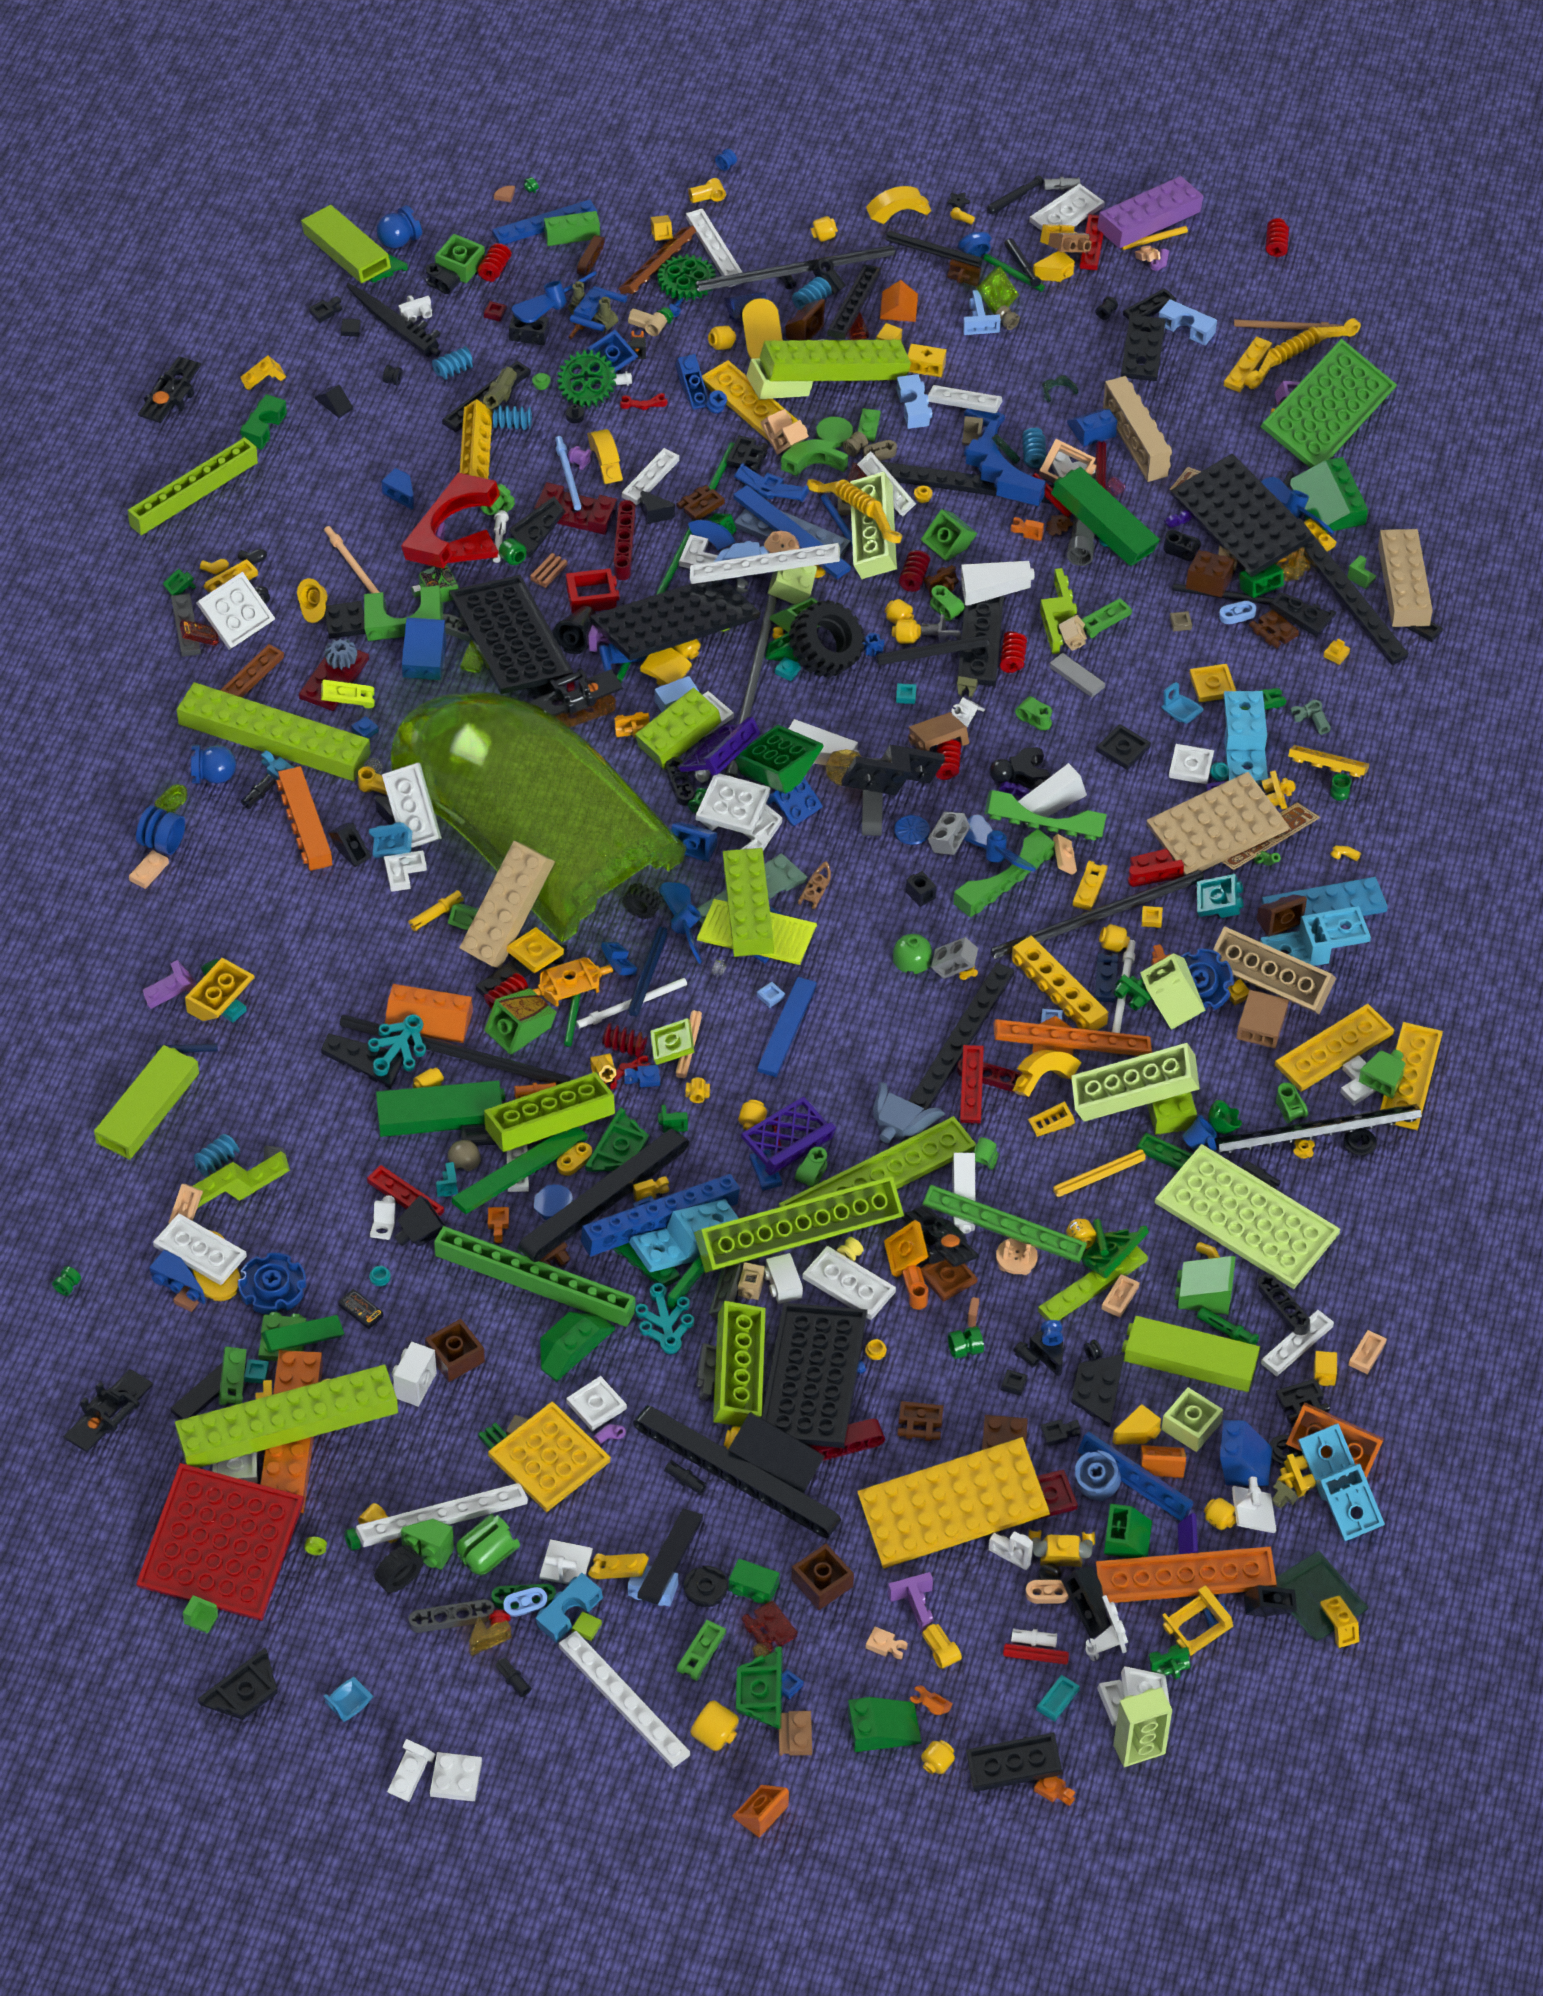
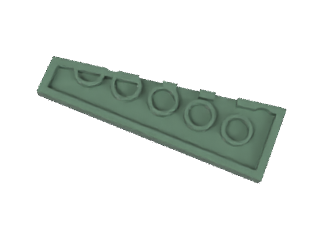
[697,853,807,927]

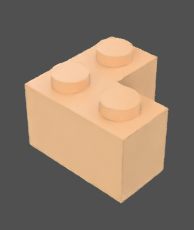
[760,409,809,455]

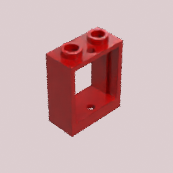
[566,568,620,614]

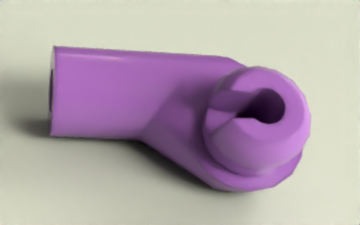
[1150,249,1169,271]
[593,1424,626,1445]

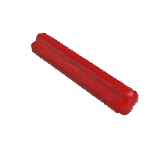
[1033,473,1073,517]
[1003,1643,1069,1665]

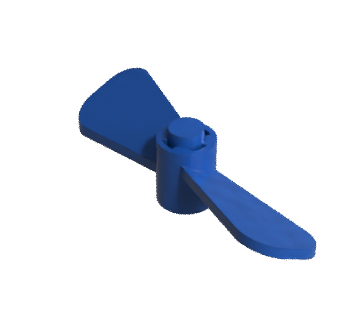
[512,271,597,323]
[1260,477,1334,535]
[963,815,1036,872]
[658,882,702,964]

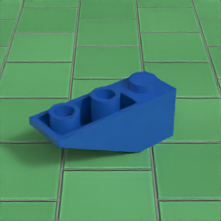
[675,354,708,410]
[149,1250,206,1304]

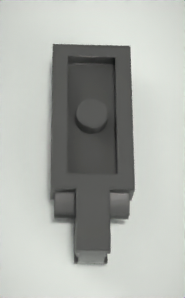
[696,1343,716,1401]

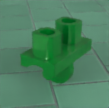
[1113,974,1152,1011]
[1149,1644,1191,1679]

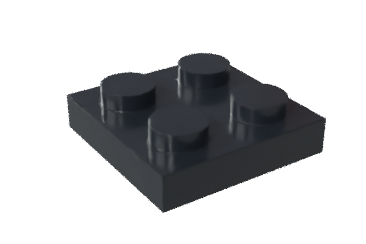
[324,601,366,639]
[1096,724,1151,770]

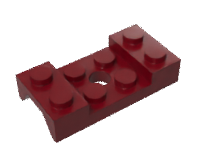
[534,482,617,535]

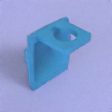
[1161,682,1204,724]
[323,1677,373,1722]

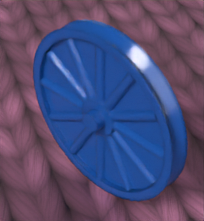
[894,815,930,845]

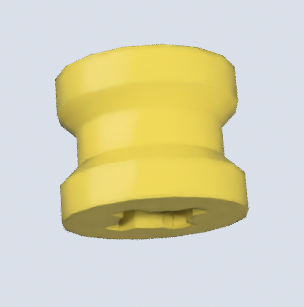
[837,1237,864,1262]

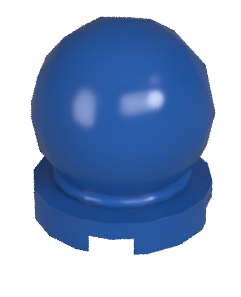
[376,205,422,249]
[191,745,237,784]

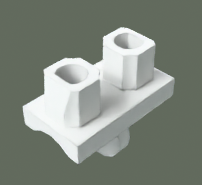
[398,295,432,323]

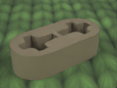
[863,440,897,461]

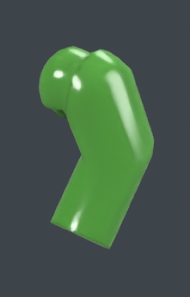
[1253,851,1281,866]

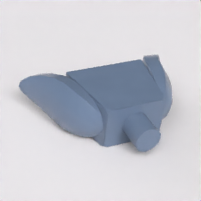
[873,1082,945,1143]

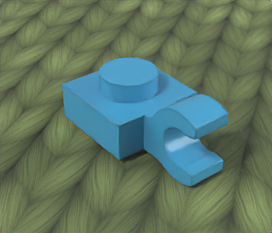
[261,750,294,780]

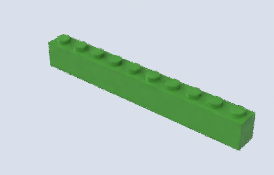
[434,1226,636,1327]

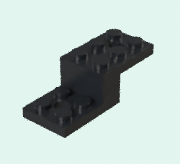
[1121,315,1166,381]
[841,744,945,795]

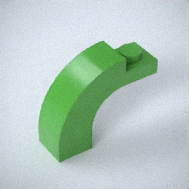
[781,439,848,477]

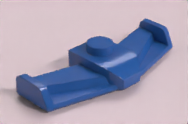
[734,463,809,502]

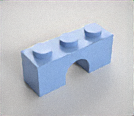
[1159,299,1217,345]
[896,374,932,429]

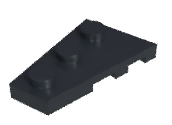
[509,496,566,558]
[1269,592,1337,637]

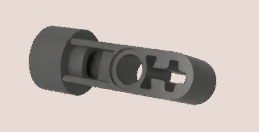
[1067,515,1095,566]

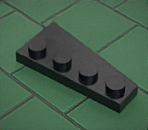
[321,1033,404,1089]

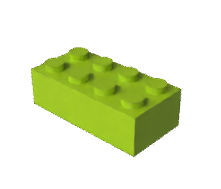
[635,687,722,769]
[1139,1054,1197,1135]

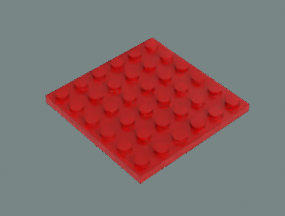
[136,1463,305,1621]

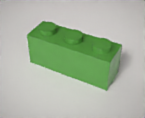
[544,211,600,246]

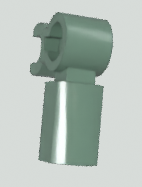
[1291,700,1331,735]

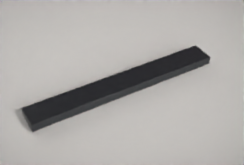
[827,264,881,340]

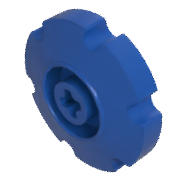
[1181,948,1234,1013]
[238,1253,306,1315]

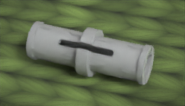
[1044,177,1080,191]

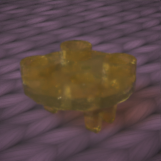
[826,749,861,786]

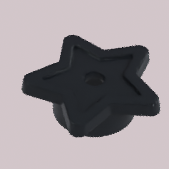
[947,192,970,209]

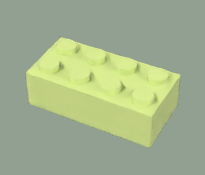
[1113,1687,1172,1767]

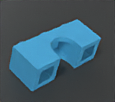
[535,1573,603,1643]

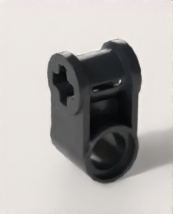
[426,263,461,294]
[1163,530,1201,561]

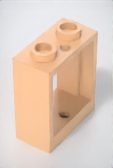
[1038,439,1097,483]

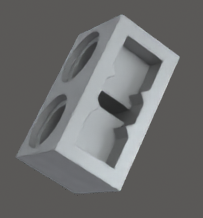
[928,812,970,855]
[931,937,978,979]

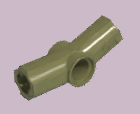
[483,367,517,409]

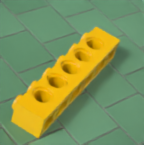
[460,399,493,479]
[1012,936,1109,1031]

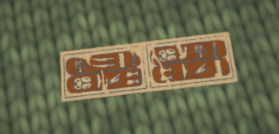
[1222,803,1320,870]

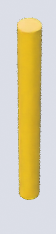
[1121,226,1188,251]

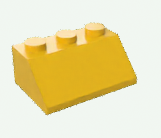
[185,958,255,1021]

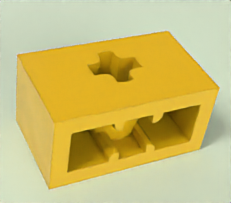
[908,343,947,377]

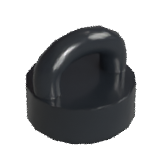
[1039,1563,1061,1580]

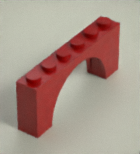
[401,472,500,568]

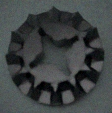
[1344,1128,1377,1157]
[1269,1435,1303,1465]

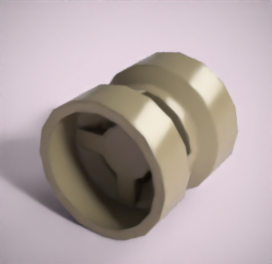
[995,305,1020,330]
[843,431,868,457]

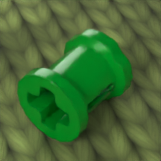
[688,788,707,813]

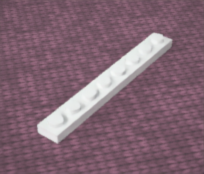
[690,543,840,584]
[356,1483,528,1547]
[559,1631,690,1769]

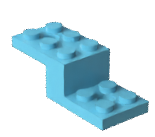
[1223,691,1268,785]
[1260,906,1371,966]
[629,1199,739,1273]
[1297,1423,1385,1541]

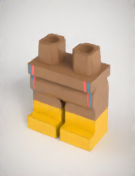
[1040,224,1092,252]

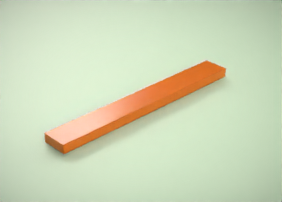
[993,1019,1152,1056]

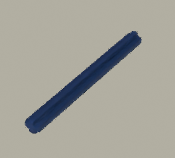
[628,926,668,1017]

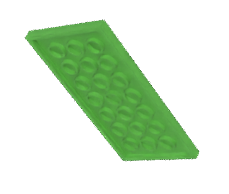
[1260,339,1397,468]

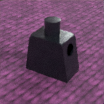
[395,1195,447,1246]

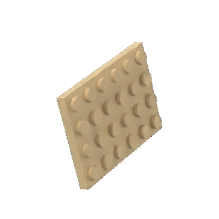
[1147,772,1289,875]

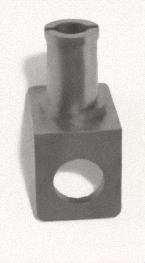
[921,614,961,643]

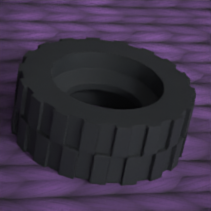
[374,1545,423,1593]

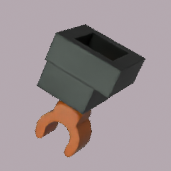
[628,331,646,359]

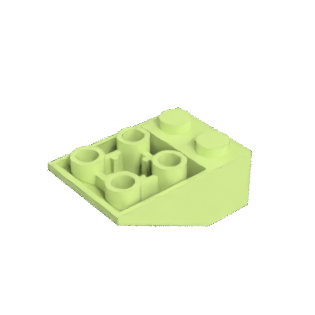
[1140,953,1206,1029]

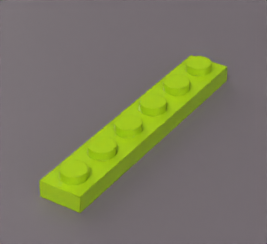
[1038,1246,1148,1321]

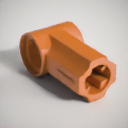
[902,1265,928,1310]

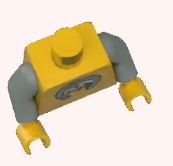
[1028,1529,1095,1567]

